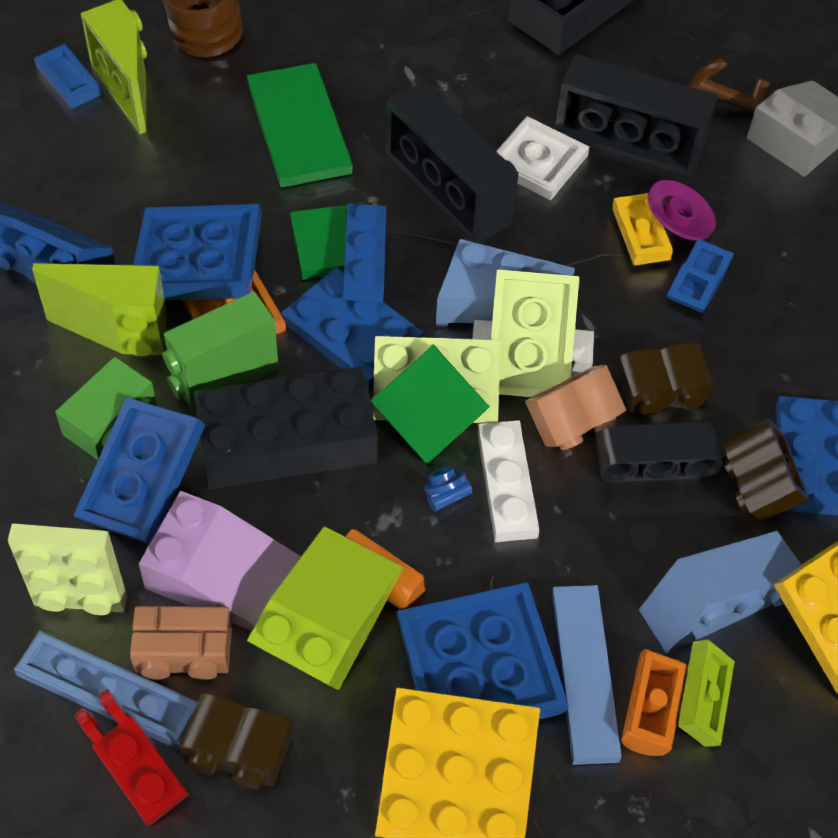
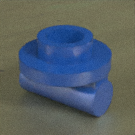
[424,466,472,512]

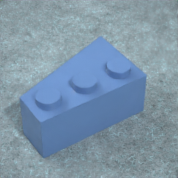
[435,239,575,328]
[639,531,801,654]

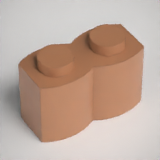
[525,365,626,451]

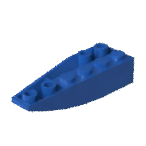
[0,204,115,283]

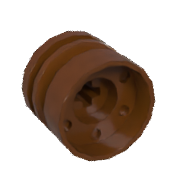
[163,0,244,57]

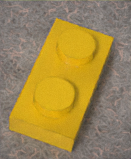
[612,193,673,266]

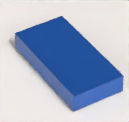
[34,44,103,109]

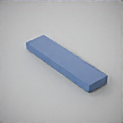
[552,585,622,765]
[14,631,198,750]

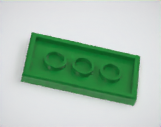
[247,63,353,188]

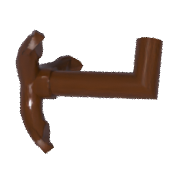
[689,59,770,113]

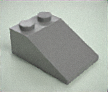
[747,80,838,177]

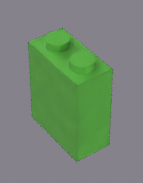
[162,291,279,411]

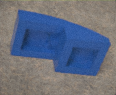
[667,240,734,313]

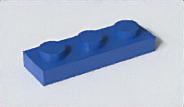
[343,204,386,303]

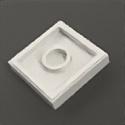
[497,116,589,201]

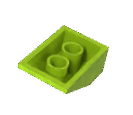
[81,0,147,134]
[32,263,168,356]
[247,526,404,691]

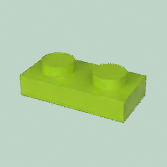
[678,639,735,747]

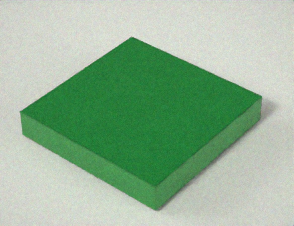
[290,203,366,280]
[370,344,490,464]

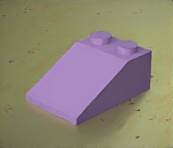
[139,491,301,631]

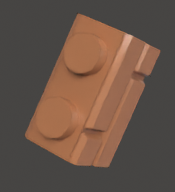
[130,606,232,680]

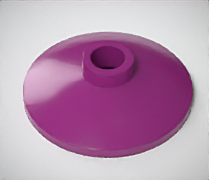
[648,180,716,240]

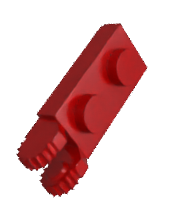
[74,689,190,826]

